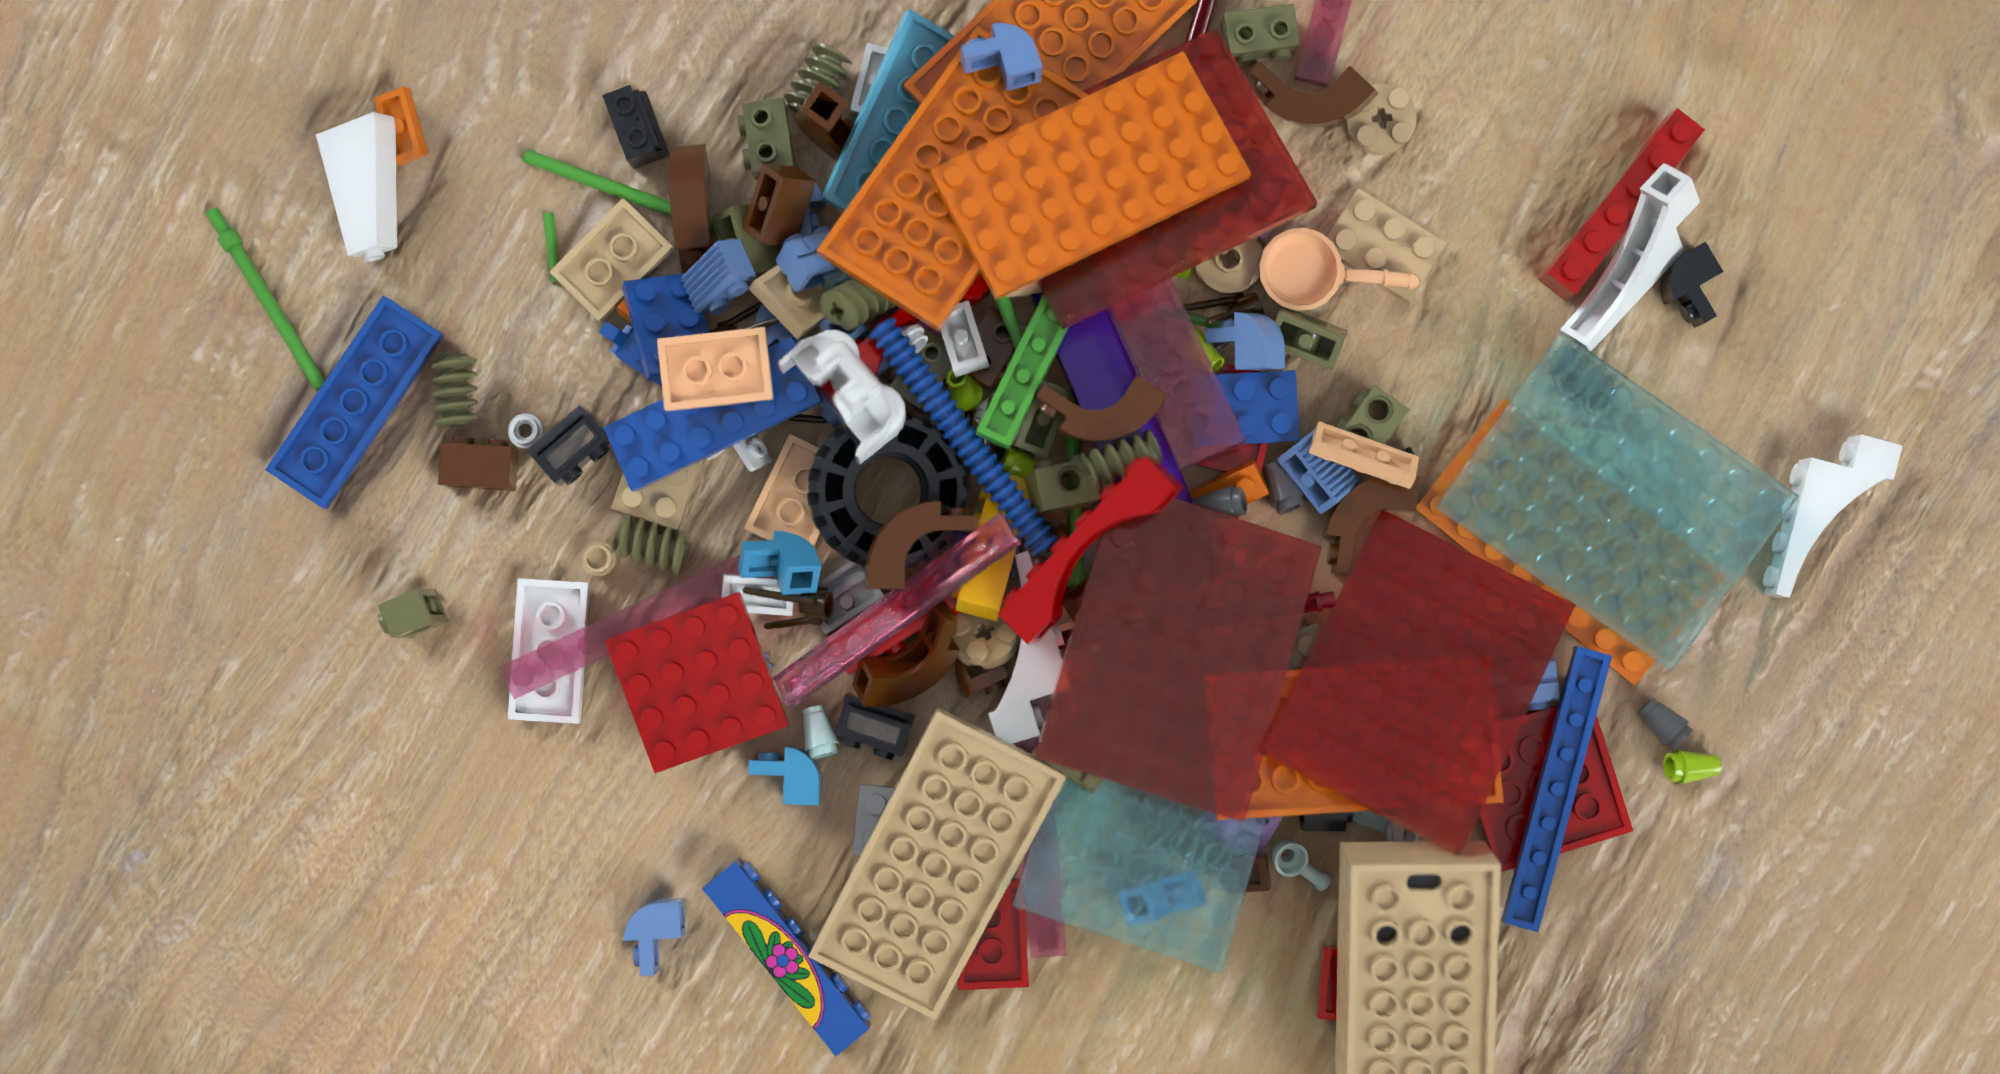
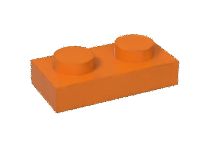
[374,86,429,166]
[1190,460,1269,523]

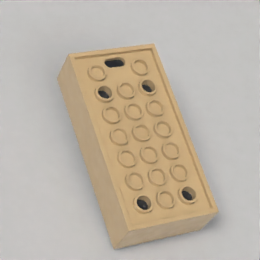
[1335,841,1501,1074]

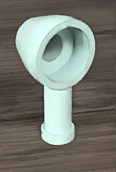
[1272,840,1331,891]

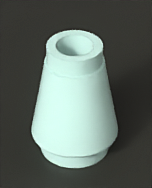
[802,705,839,760]

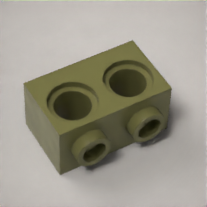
[1335,385,1410,444]

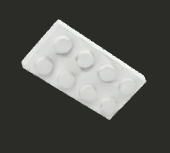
[508,578,590,724]

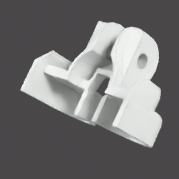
[778,330,906,465]

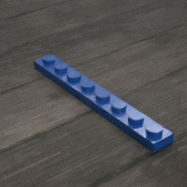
[1501,646,1612,932]

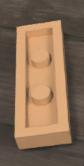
[1309,421,1419,489]

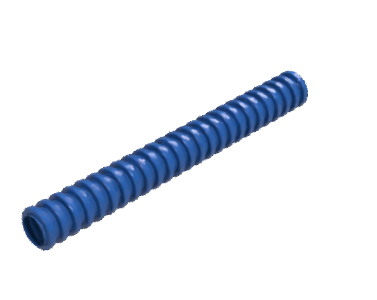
[869,317,1058,556]

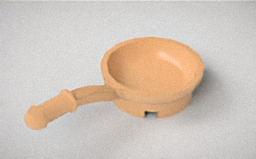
[1259,228,1420,311]

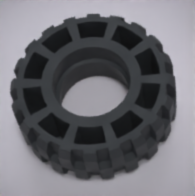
[807,413,970,569]

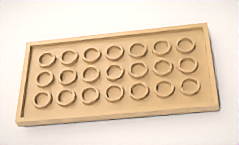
[808,708,1067,1020]

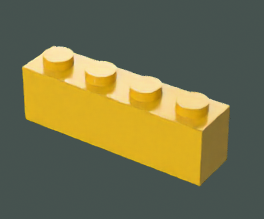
[951,475,1029,622]

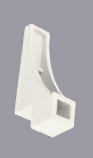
[1560,163,1700,353]
[1763,434,1902,598]
[988,551,1075,744]

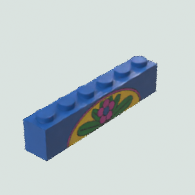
[702,858,871,1056]

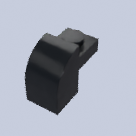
[1660,242,1724,328]

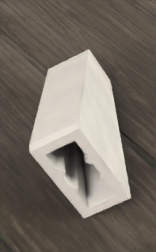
[316,112,397,262]

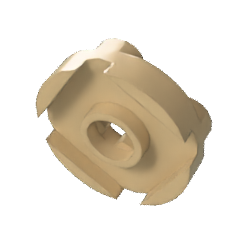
[1345,84,1417,156]
[1193,223,1263,295]
[952,604,1021,669]

